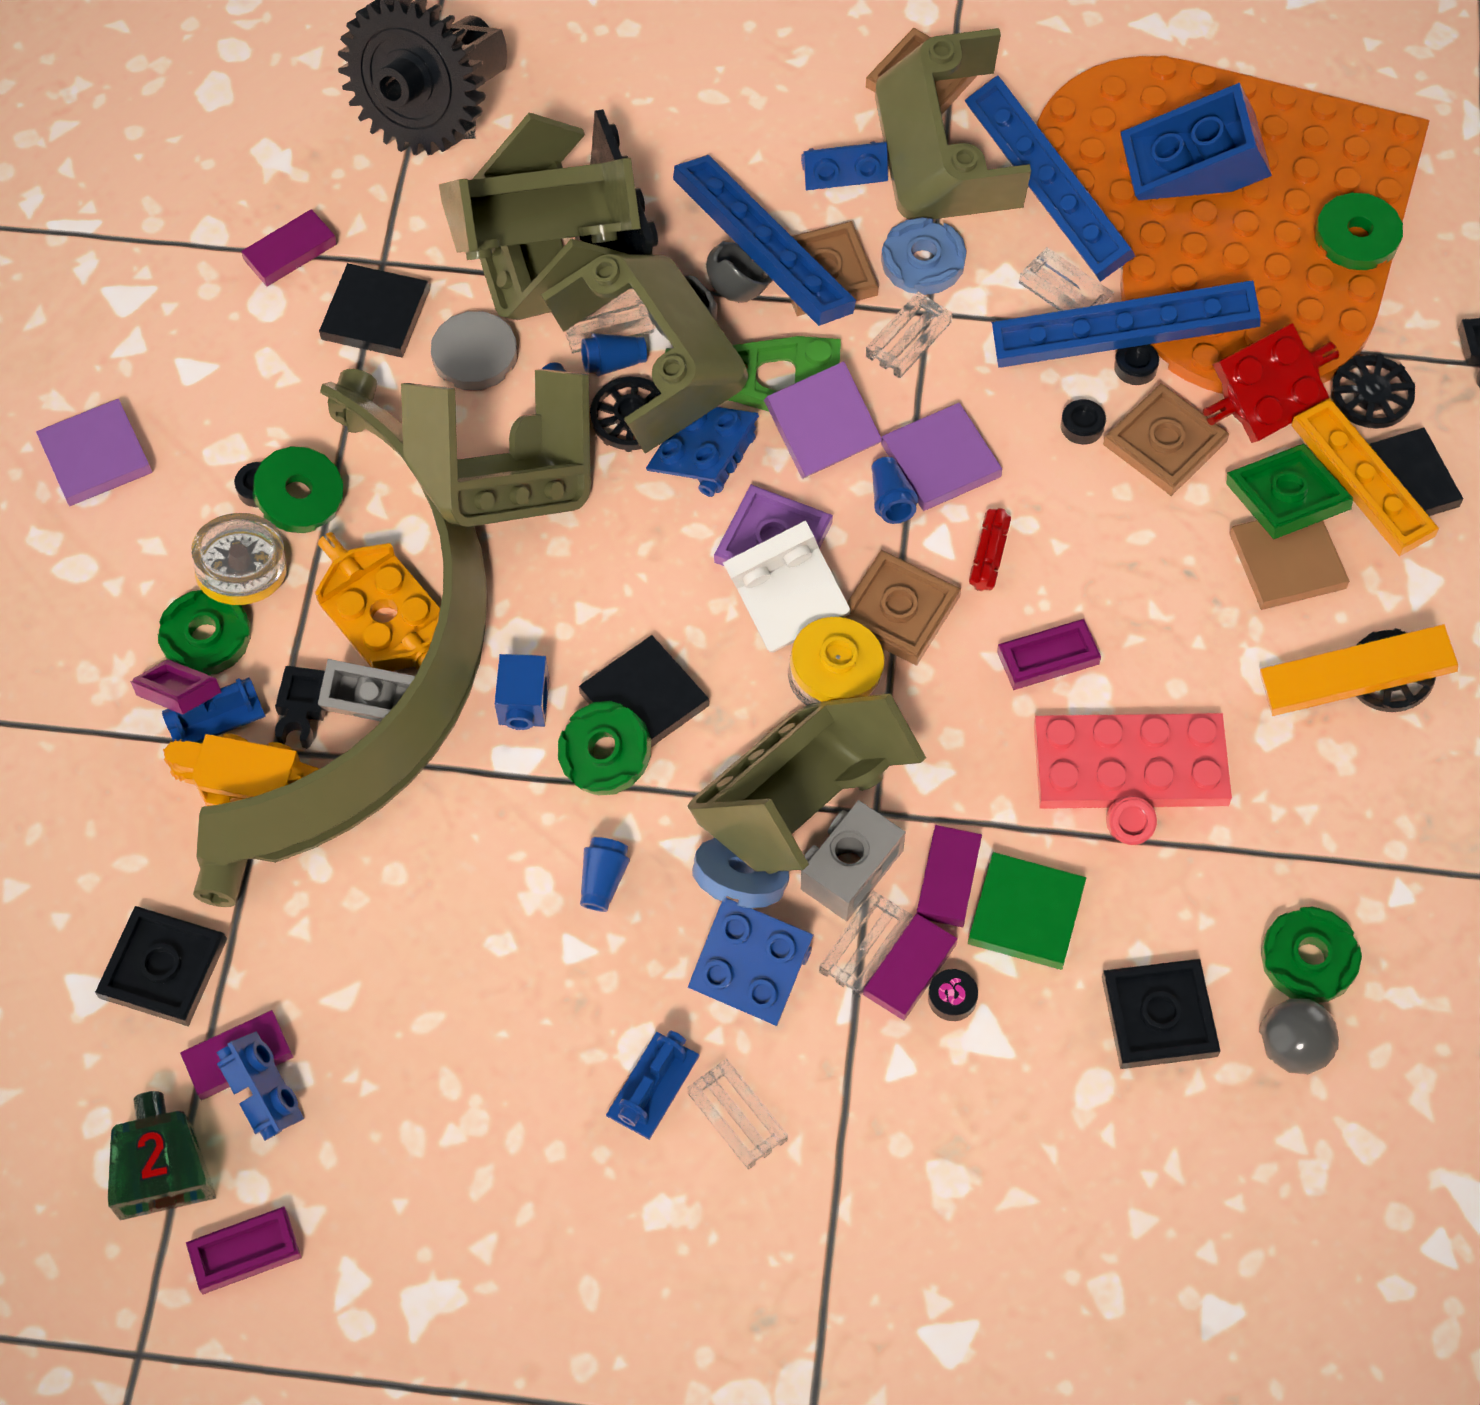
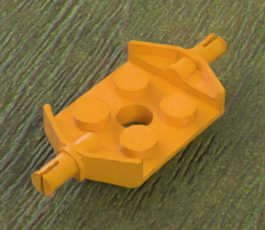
[315,532,440,671]

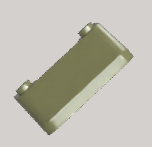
[875,28,1031,219]
[472,112,626,320]
[439,158,641,260]
[541,254,748,454]
[401,369,591,527]
[688,694,927,874]

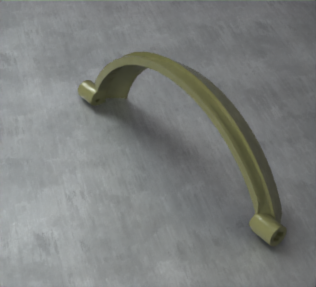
[193,369,487,907]

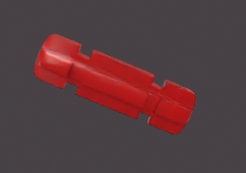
[969,508,1011,592]

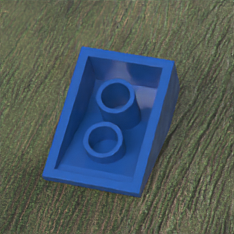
[1120,82,1272,200]

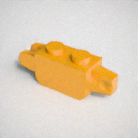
[163,734,319,806]

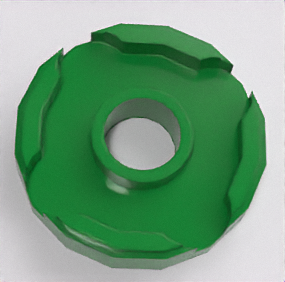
[1315,193,1403,270]
[253,446,343,533]
[157,590,251,675]
[558,701,651,796]
[1261,906,1362,1003]

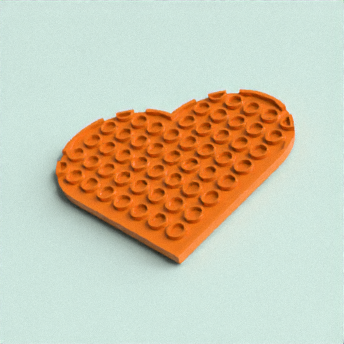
[1037,56,1430,394]

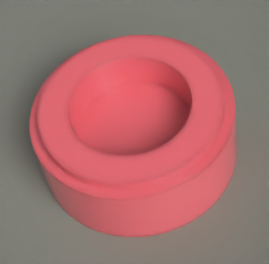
[1106,796,1157,845]

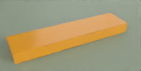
[1291,398,1439,556]
[1260,624,1458,716]

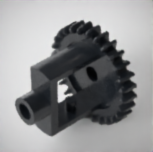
[337,0,507,155]

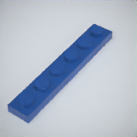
[964,75,1135,282]
[673,155,856,326]
[992,280,1261,368]

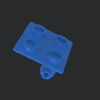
[646,407,759,497]
[687,897,814,1026]

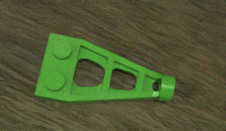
[665,336,841,412]

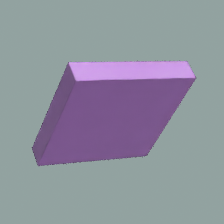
[764,361,883,479]
[36,398,152,507]
[881,403,1002,511]
[714,484,833,567]

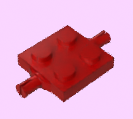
[1203,323,1339,443]

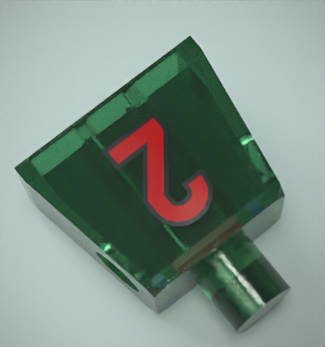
[108,1091,216,1221]

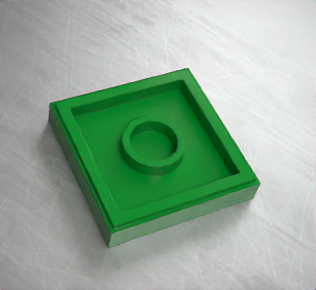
[1226,443,1353,539]
[968,852,1087,970]

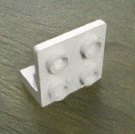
[723,520,851,653]

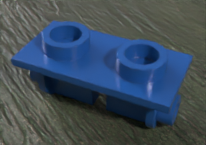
[801,141,888,191]
[162,677,266,743]
[606,1030,700,1140]
[216,1031,305,1141]

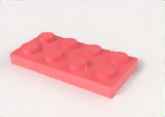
[1034,713,1232,809]

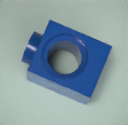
[494,654,550,730]

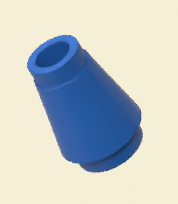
[581,333,647,377]
[871,457,918,524]
[580,837,630,912]

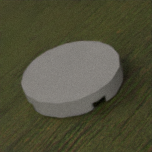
[431,311,518,390]

